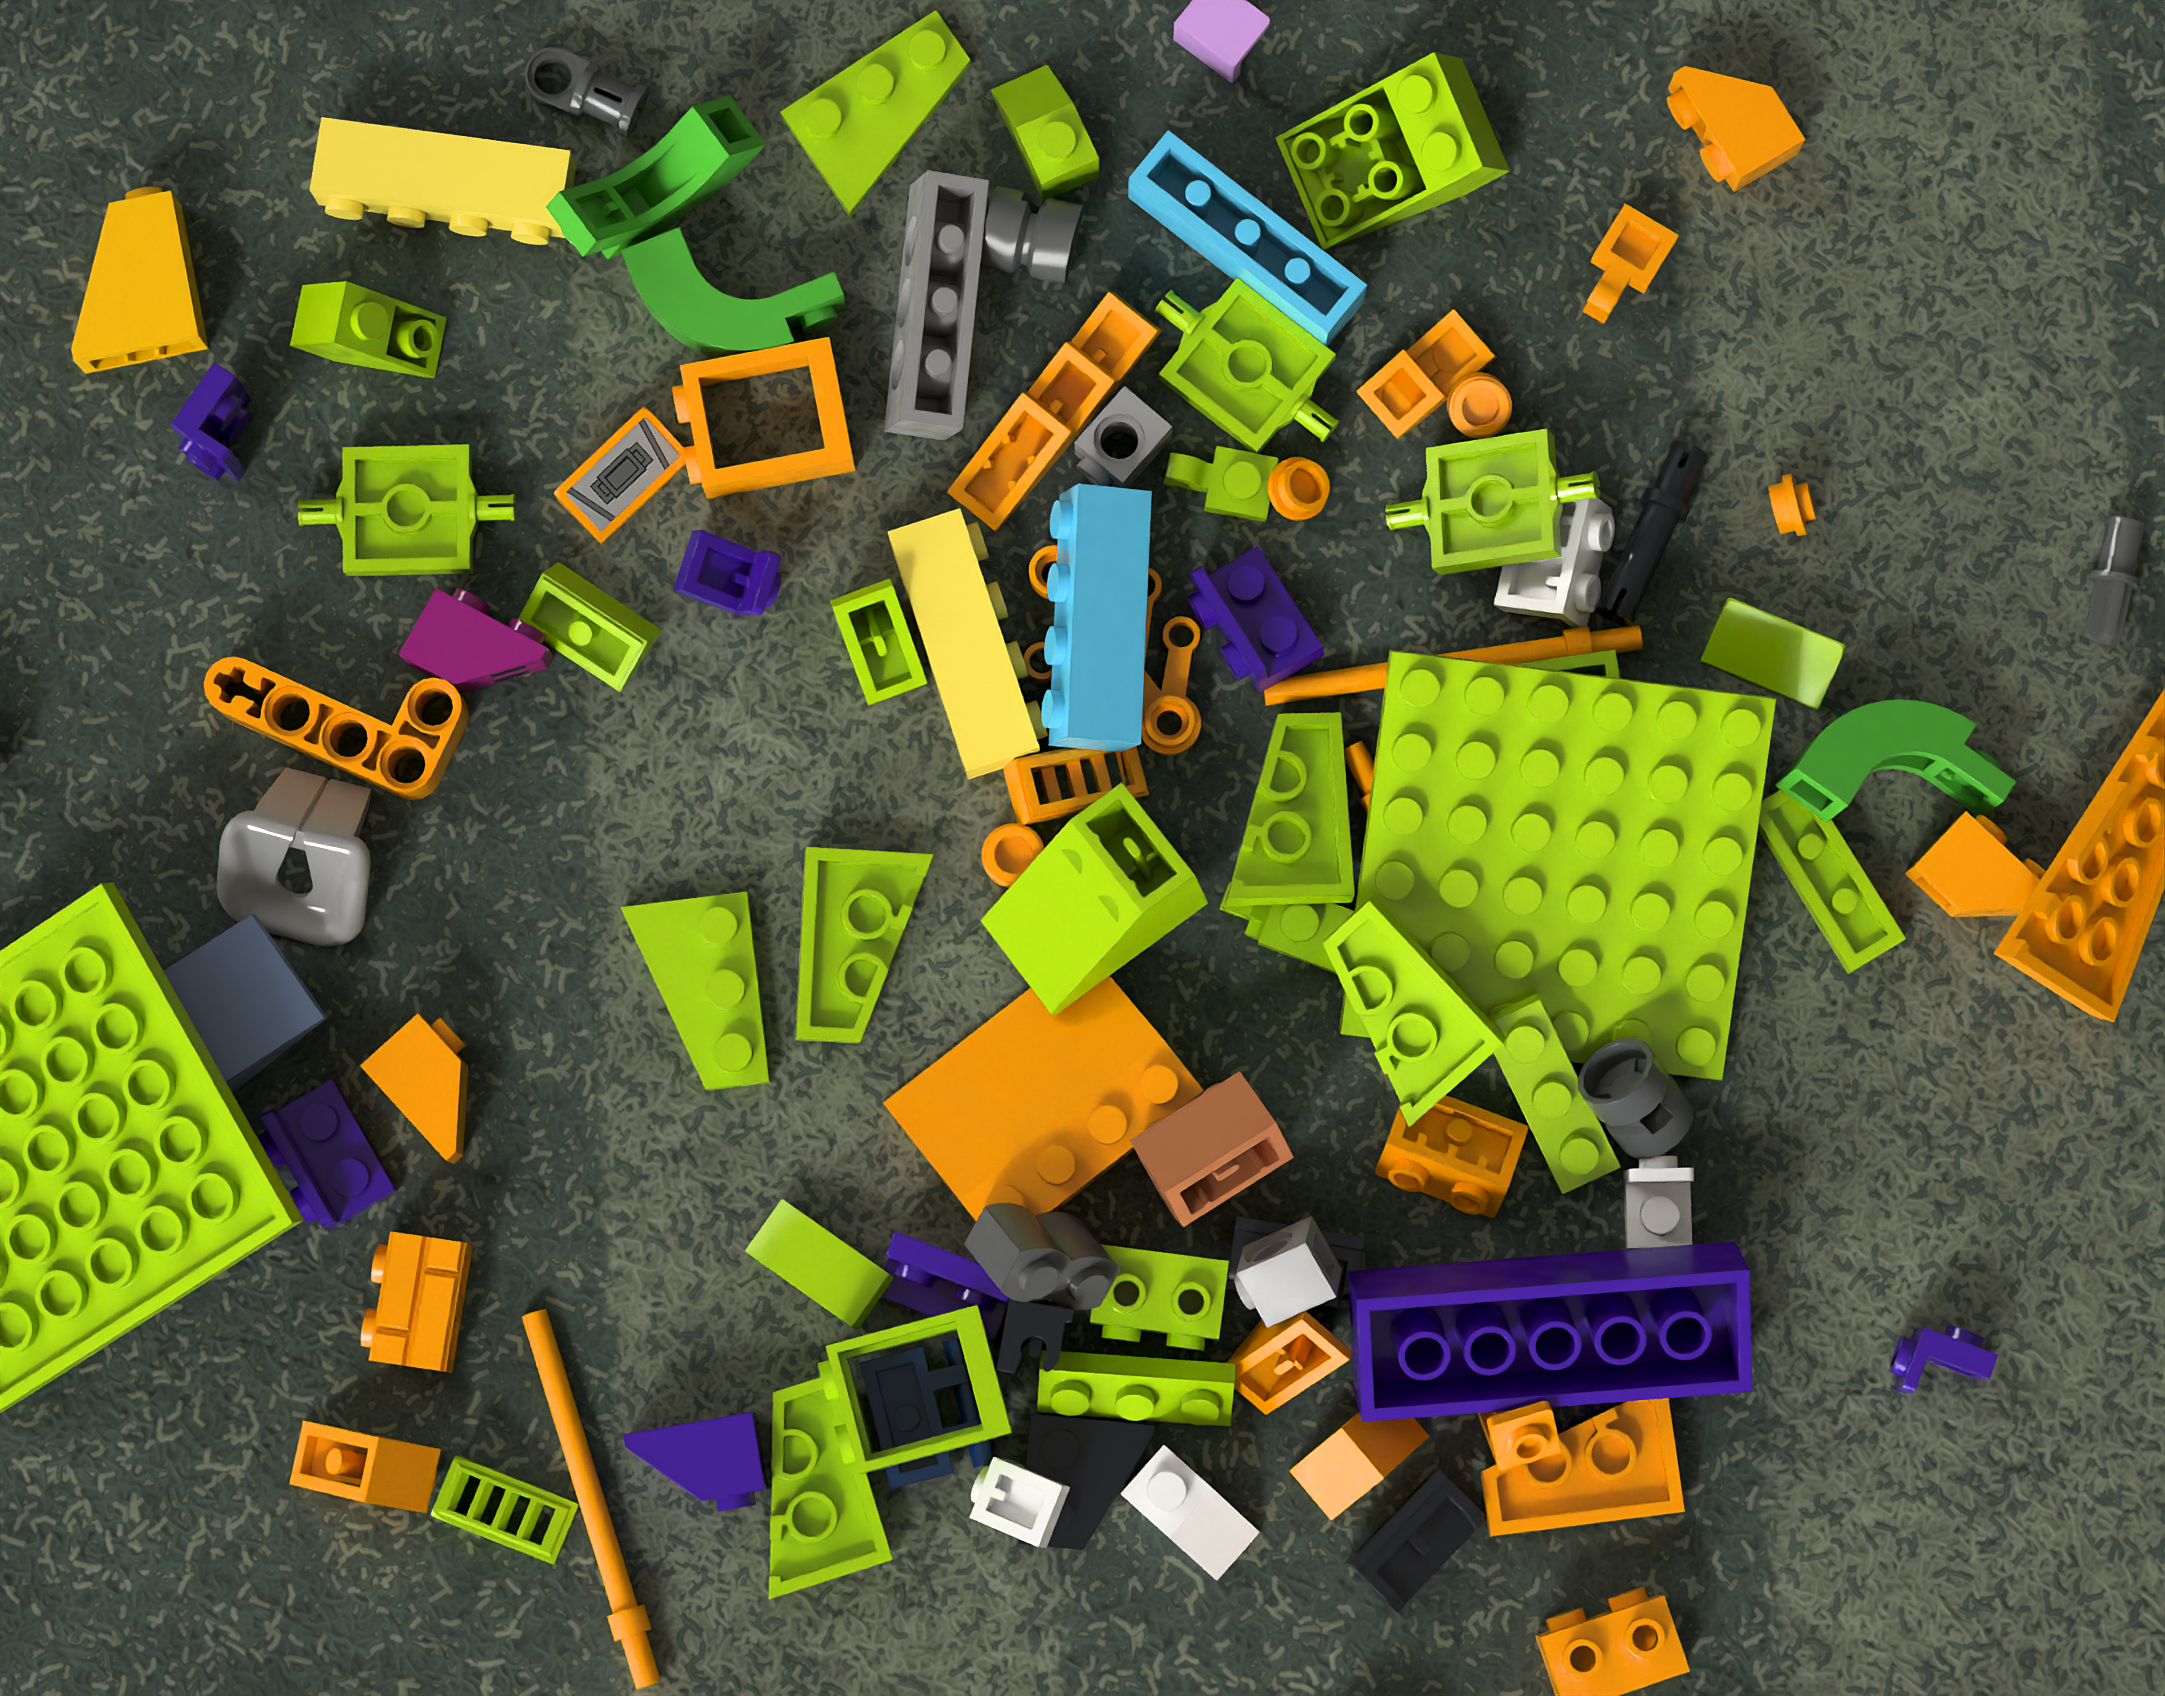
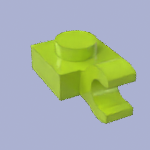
[1163,446,1278,522]

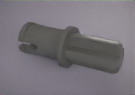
[2084,516,2146,645]

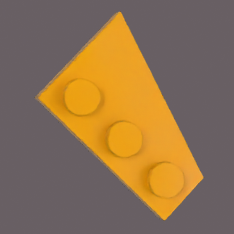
[1480,1398,1685,1537]

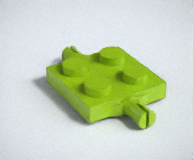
[1155,277,1340,454]
[1385,428,1600,575]
[298,444,516,576]

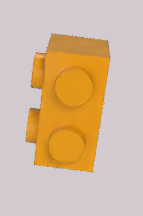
[1535,1587,1690,1696]

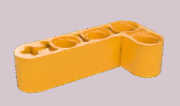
[204,656,469,800]

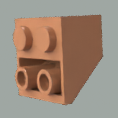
[1129,1071,1294,1227]

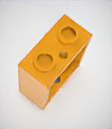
[672,337,856,499]

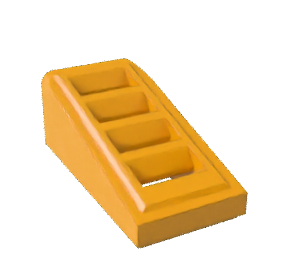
[1003,746,1149,826]

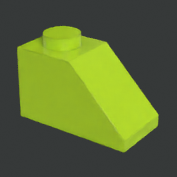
[991,65,1099,202]

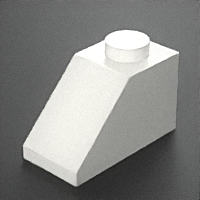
[1120,1445,1260,1580]

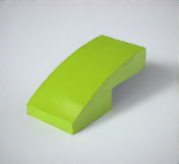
[745,1199,894,1330]

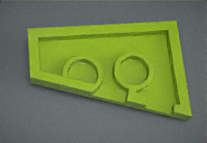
[780,10,971,218]
[1224,712,1355,906]
[795,847,934,1044]
[620,892,770,1091]
[1323,896,1506,1127]
[769,1377,894,1599]

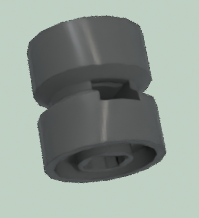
[980,185,1084,285]
[1578,1038,1693,1158]

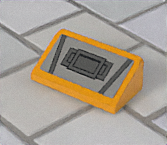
[554,406,686,545]

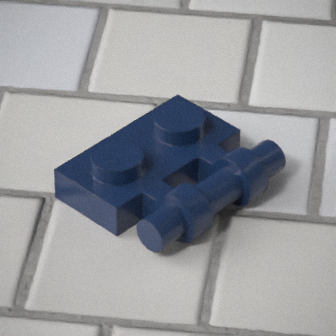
[860,1338,997,1489]

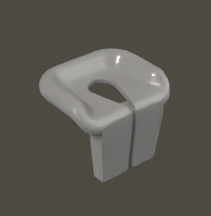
[216,768,372,947]

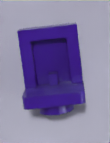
[673,530,782,616]
[1889,1325,1998,1394]

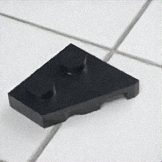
[1019,1414,1155,1550]

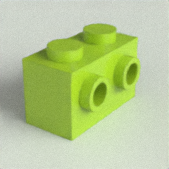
[1090,1244,1229,1351]

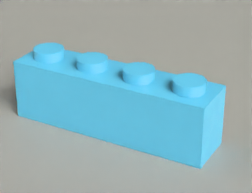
[1128,130,1367,347]
[1041,483,1152,752]

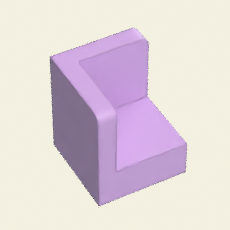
[1173,0,1270,84]

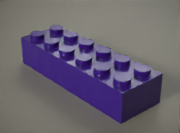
[1348,1241,1753,1422]

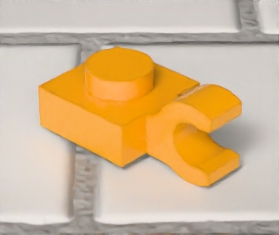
[1583,204,1679,324]

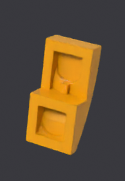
[1356,309,1497,439]

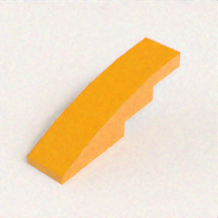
[947,292,1162,531]

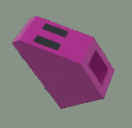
[398,588,554,694]

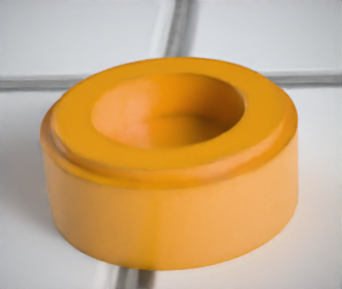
[1447,372,1512,439]
[982,823,1045,888]

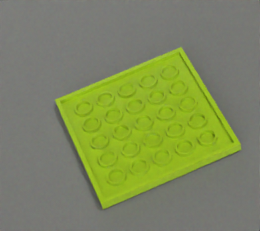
[1339,650,1776,1080]
[0,882,304,1413]

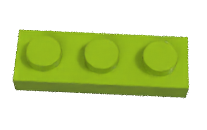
[1758,790,1906,974]
[1487,993,1621,1194]
[1037,1350,1235,1426]

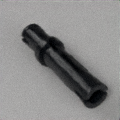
[1595,440,1709,627]

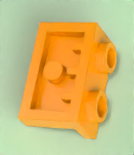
[1375,1095,1529,1218]

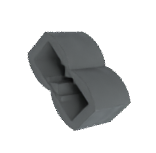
[964,1203,1121,1310]

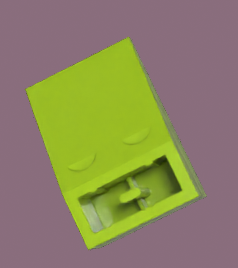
[1276,52,1510,251]
[980,782,1208,1017]

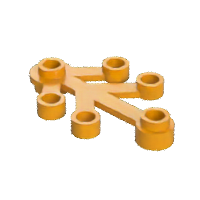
[1023,545,1201,756]

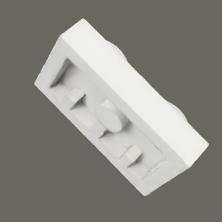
[1494,498,1615,628]

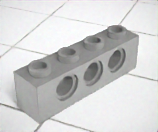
[884,170,989,440]

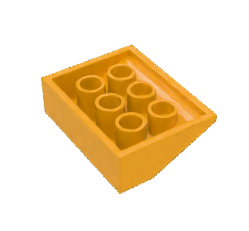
[883,976,1204,1222]

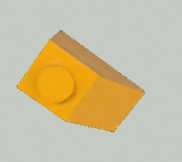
[360,1013,468,1164]
[289,1420,441,1513]

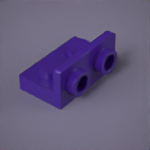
[170,362,251,481]
[1187,546,1324,693]
[258,1079,398,1230]
[880,1231,1011,1340]

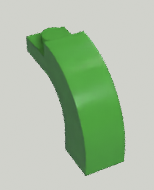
[546,95,767,259]
[621,227,847,358]
[1775,699,2017,823]

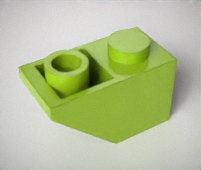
[290,281,447,378]

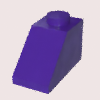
[623,1412,769,1512]

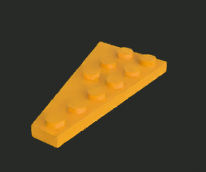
[1994,688,2165,1022]

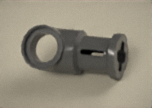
[524,47,650,139]

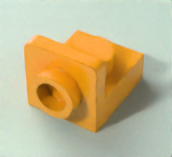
[1478,1401,1562,1471]

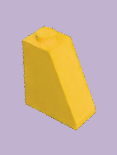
[71,187,209,374]

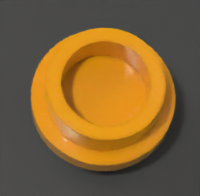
[1268,457,1330,521]
[1768,473,1817,537]

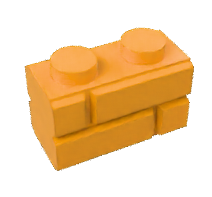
[361,1231,473,1373]

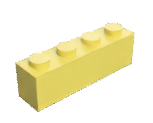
[310,117,577,245]
[888,508,1048,780]

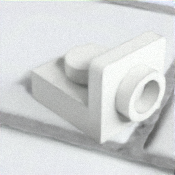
[1623,1156,1694,1249]
[970,1457,1070,1548]

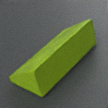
[518,562,662,692]
[1700,598,1846,710]

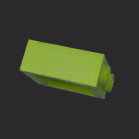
[818,1305,1013,1474]

